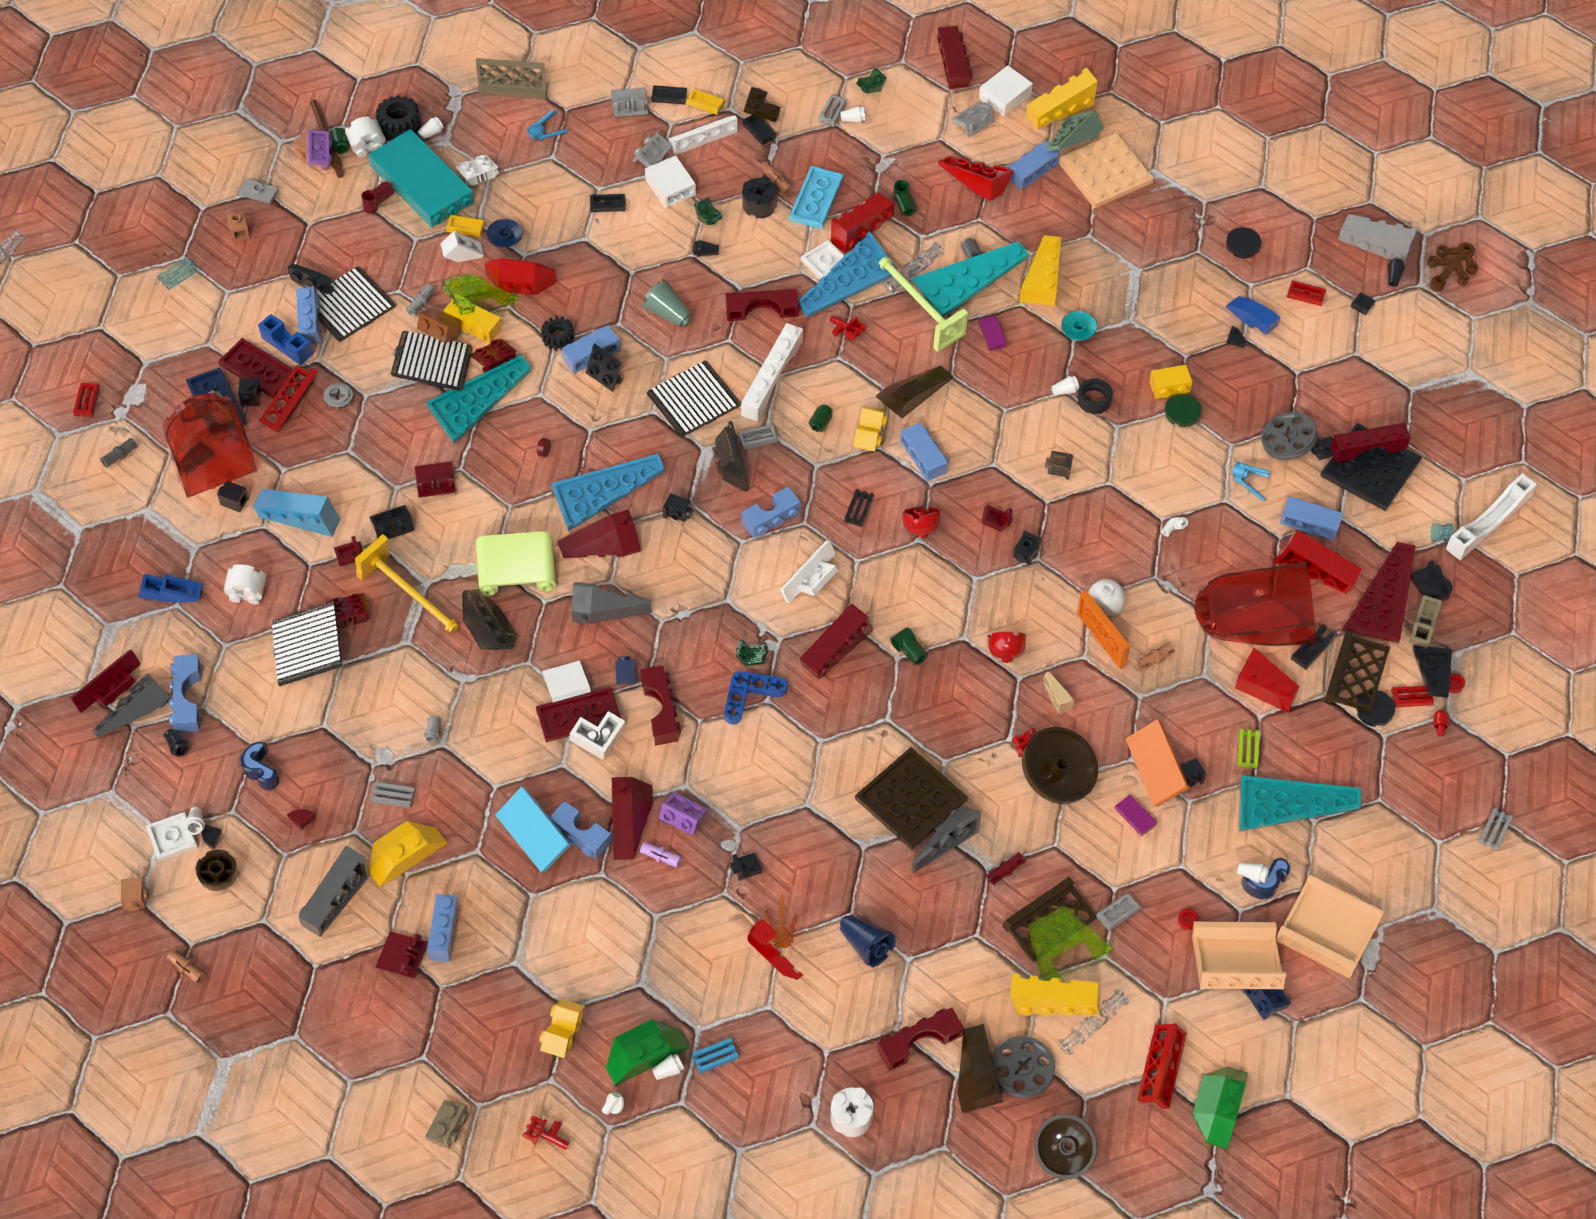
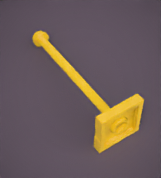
[355,534,459,633]

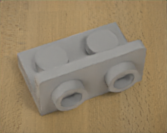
[953,102,995,137]
[632,132,672,167]

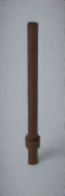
[310,100,344,178]

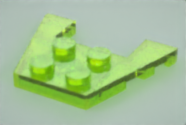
[442,274,517,315]
[1028,906,1112,981]

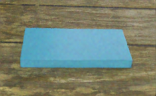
[789,166,844,229]
[495,787,571,873]

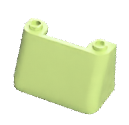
[476,532,556,596]

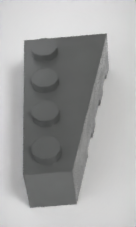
[298,846,370,937]

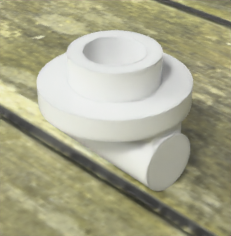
[602,1092,624,1114]

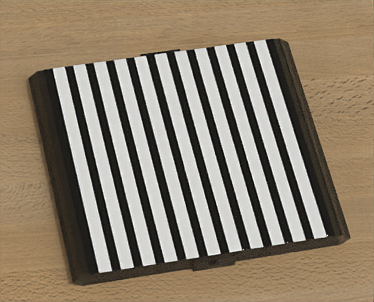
[317,267,397,342]
[391,331,473,391]
[646,361,741,437]
[272,601,343,686]

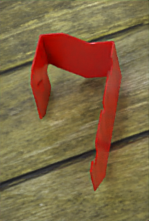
[747,919,803,980]

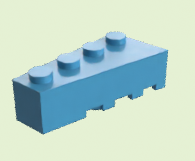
[253,489,340,537]

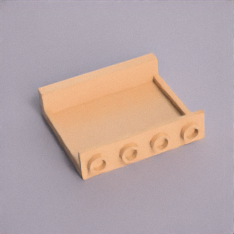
[1276,875,1384,978]
[1192,922,1286,989]

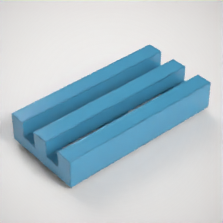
[692,1038,739,1074]

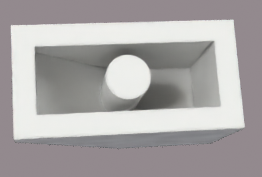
[441,231,484,262]

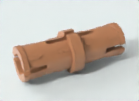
[763,165,793,195]
[1136,642,1175,671]
[167,949,206,984]

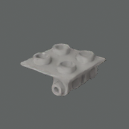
[611,88,648,117]

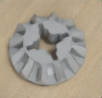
[323,383,353,409]

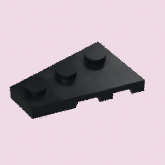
[1412,645,1452,698]

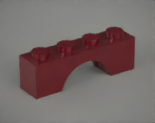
[725,289,799,321]
[1331,423,1411,463]
[640,665,681,746]
[877,1007,964,1071]

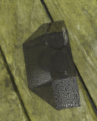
[712,421,749,491]
[462,589,517,650]

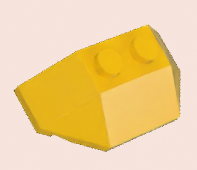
[369,821,447,888]

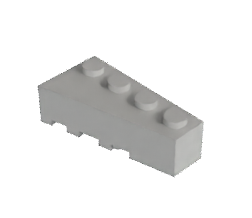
[1338,214,1418,264]

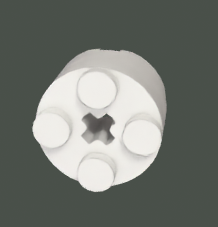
[345,116,385,157]
[224,564,267,605]
[830,1088,874,1137]

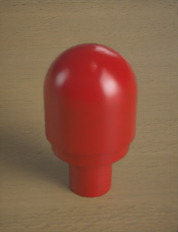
[1433,710,1449,736]

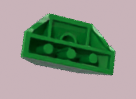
[606,1019,690,1087]
[1192,1066,1248,1150]

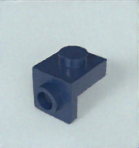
[615,656,636,684]

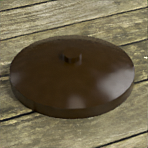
[1022,727,1098,804]

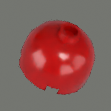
[902,506,940,538]
[987,632,1026,663]

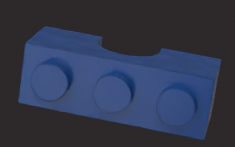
[258,314,313,365]

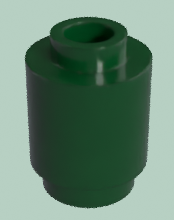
[329,128,350,154]
[809,404,833,432]

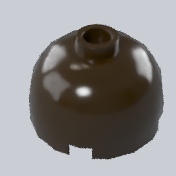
[195,849,238,892]

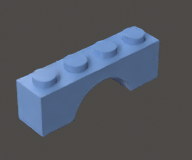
[169,654,201,733]

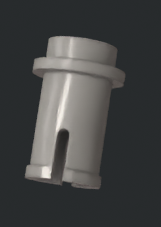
[424,716,440,743]

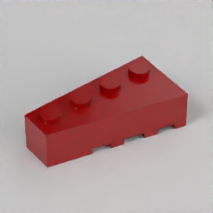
[830,192,894,254]
[1274,530,1362,594]

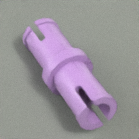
[640,841,682,868]

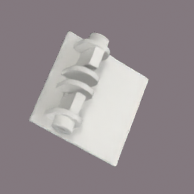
[455,155,499,187]

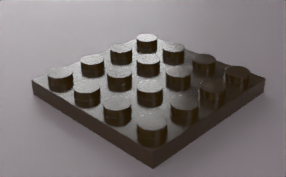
[855,747,968,850]

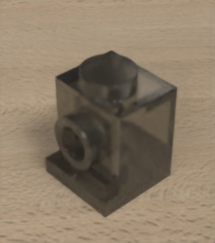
[1045,451,1073,480]

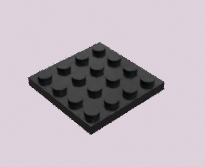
[1320,423,1422,512]

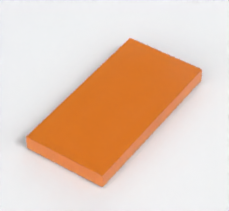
[1077,590,1130,669]
[1125,719,1190,807]

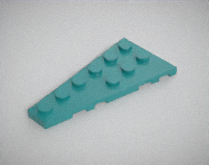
[911,241,1029,318]
[426,355,531,444]
[1239,775,1361,832]

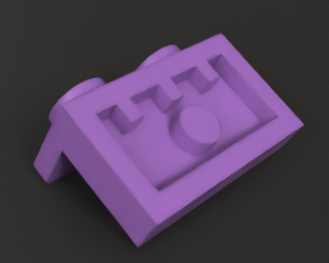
[307,129,332,170]
[659,792,708,835]

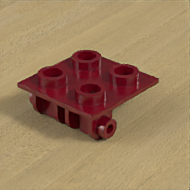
[470,339,517,373]
[414,461,456,498]
[326,593,370,629]
[375,931,428,979]

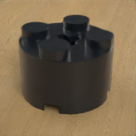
[742,176,777,219]

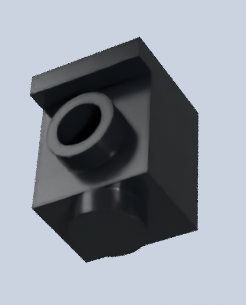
[663,493,693,522]
[1013,531,1042,565]
[1180,758,1206,787]

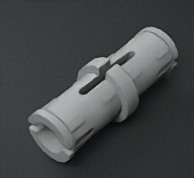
[406,284,435,317]

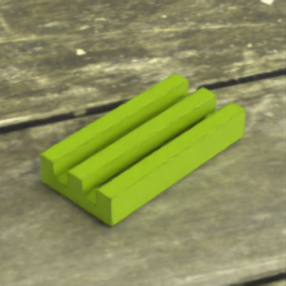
[1237,729,1259,768]

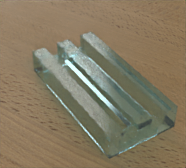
[157,257,198,290]

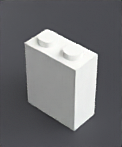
[979,66,1033,116]
[645,156,696,208]

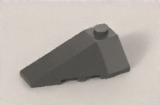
[571,582,652,624]
[92,673,170,737]
[911,806,981,873]

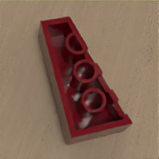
[800,603,874,679]

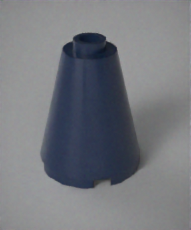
[840,915,896,968]

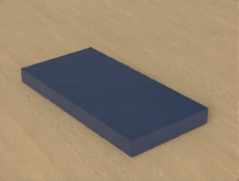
[186,367,246,437]

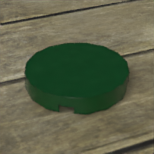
[1164,394,1202,427]

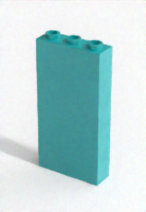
[368,129,474,228]

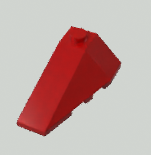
[938,156,1014,200]

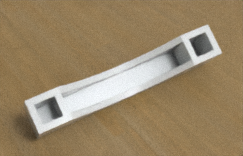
[741,323,803,422]
[1446,473,1537,561]

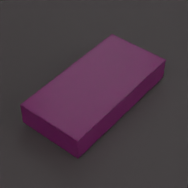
[979,316,1007,351]
[1115,795,1157,836]

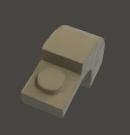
[1409,595,1442,649]

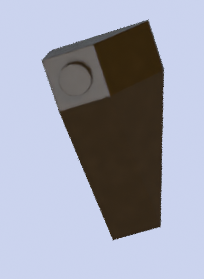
[876,366,953,419]
[957,1024,1003,1113]

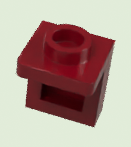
[982,505,1013,532]
[334,536,363,566]

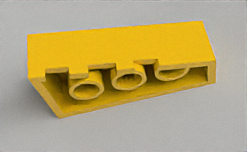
[1026,68,1098,129]

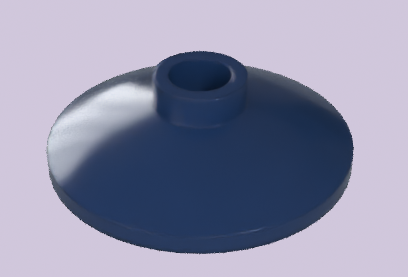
[487,219,522,248]

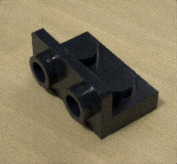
[369,505,414,539]
[1410,560,1453,601]

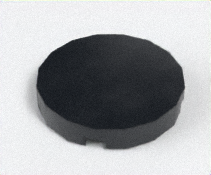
[1226,227,1262,259]
[1356,690,1395,727]

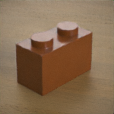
[417,307,461,343]

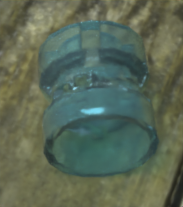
[1430,523,1453,542]

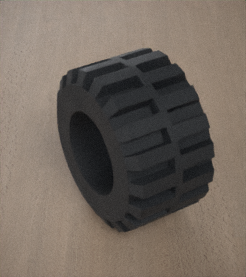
[376,95,421,140]

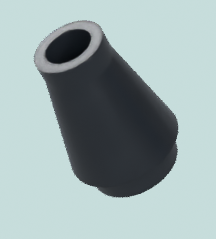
[693,240,719,257]
[1387,259,1405,287]
[163,729,189,757]

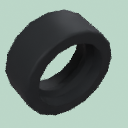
[1077,378,1113,414]

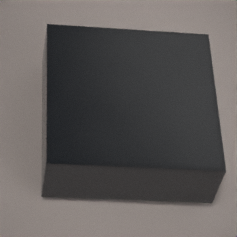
[1350,292,1376,316]

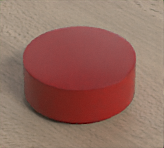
[1449,673,1465,693]
[1178,909,1199,930]

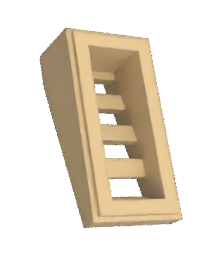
[1043,672,1074,714]

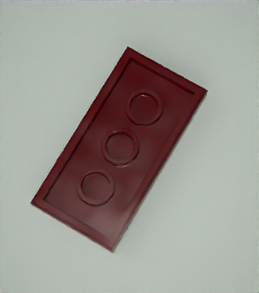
[218,338,298,399]
[536,687,621,742]

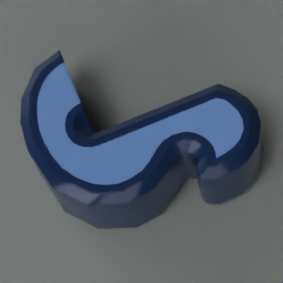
[240,741,279,790]
[1241,858,1290,900]

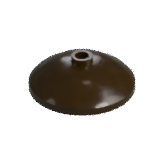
[1034,1114,1098,1179]

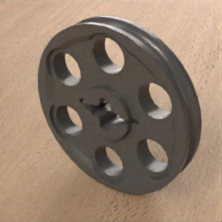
[1261,412,1318,460]
[993,1036,1055,1099]

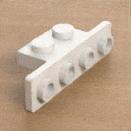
[780,540,838,603]

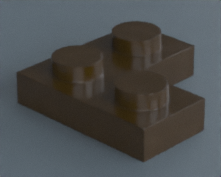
[743,87,781,122]

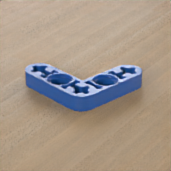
[725,672,787,725]

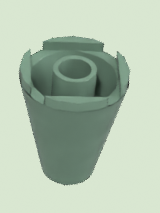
[642,279,692,327]

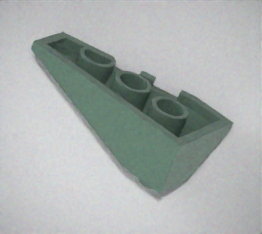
[1046,111,1104,152]

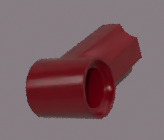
[361,181,394,213]

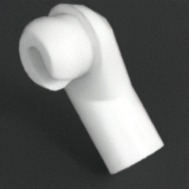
[1161,517,1188,537]

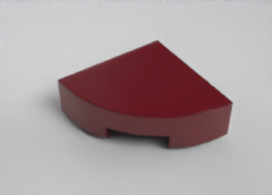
[287,809,316,830]

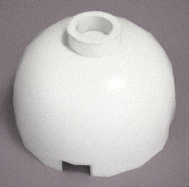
[1088,579,1125,617]

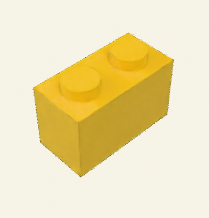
[1149,365,1192,399]

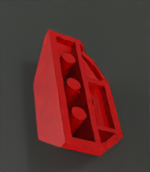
[484,258,557,295]

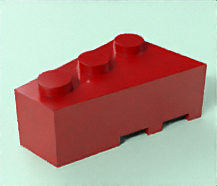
[1235,648,1300,713]

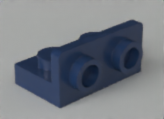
[1243,989,1291,1020]

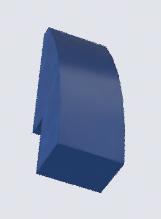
[1226,296,1280,335]
[138,574,202,602]

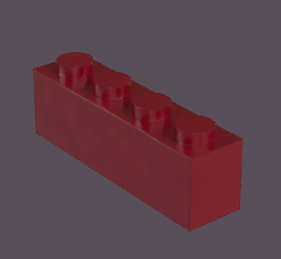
[937,26,972,89]

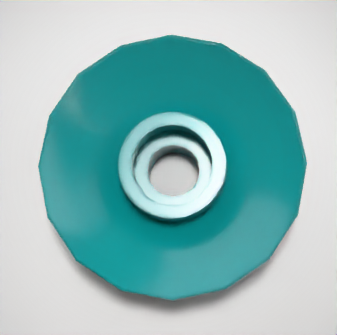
[1061,311,1097,341]

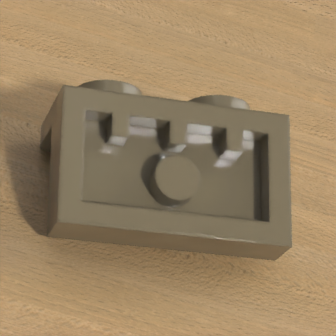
[425,1100,469,1149]

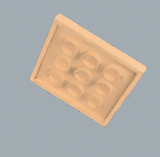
[1059,132,1154,209]

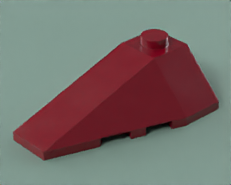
[557,510,641,558]
[611,777,653,860]

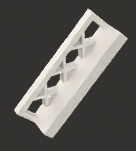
[668,115,737,155]

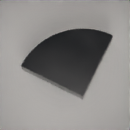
[1227,326,1245,348]
[201,824,222,850]

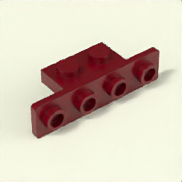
[70,650,141,712]

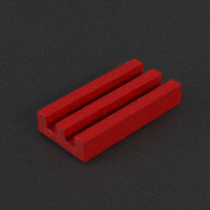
[1287,280,1326,306]
[73,383,100,418]
[1391,686,1434,707]

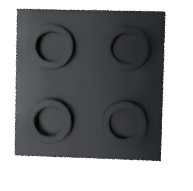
[585,343,623,392]

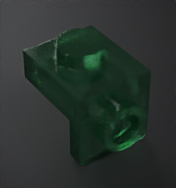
[856,68,886,94]
[694,197,723,225]
[736,640,768,666]

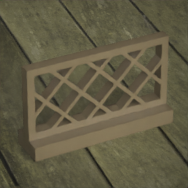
[476,58,548,99]

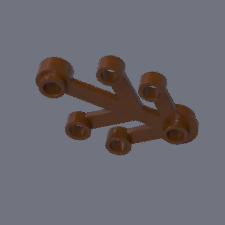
[1427,243,1478,292]

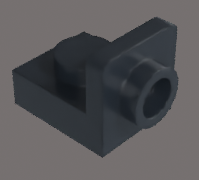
[1311,436,1333,461]
[730,853,762,881]

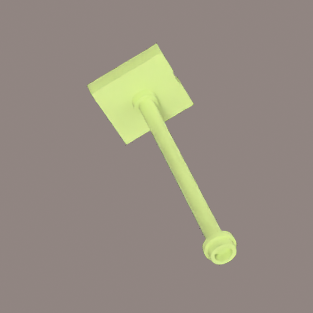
[879,257,968,352]

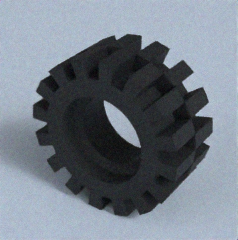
[541,316,574,351]

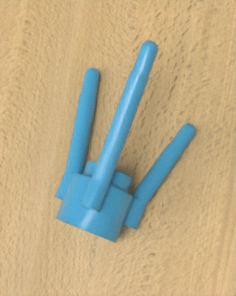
[527,110,568,141]
[1232,462,1271,501]

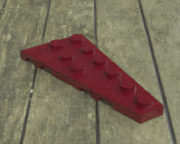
[1342,542,1416,643]

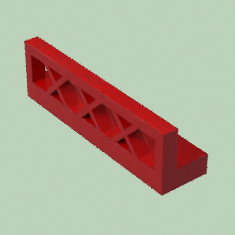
[259,365,318,433]
[1137,1023,1187,1109]

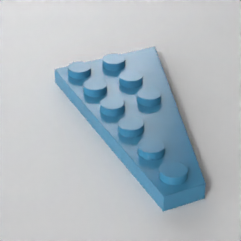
[798,231,898,318]
[551,454,664,532]

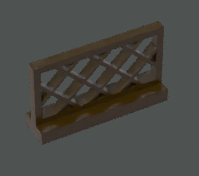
[1324,630,1390,713]
[1002,877,1097,963]

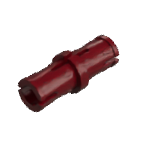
[986,852,1026,885]

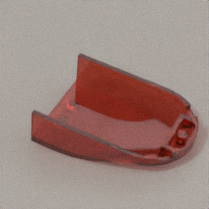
[163,393,257,498]
[1195,562,1317,646]

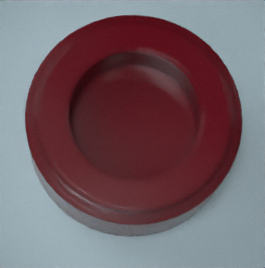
[537,438,551,457]

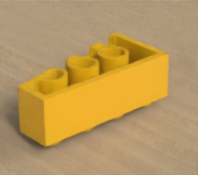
[1019,235,1061,306]
[1011,973,1101,1016]

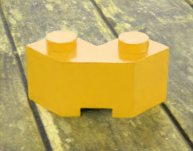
[853,406,888,451]
[539,999,585,1058]

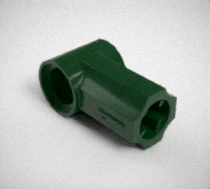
[893,180,916,217]
[890,627,928,665]

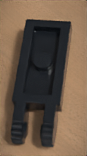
[287,263,334,294]
[1291,624,1337,670]

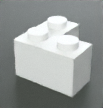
[570,711,625,760]

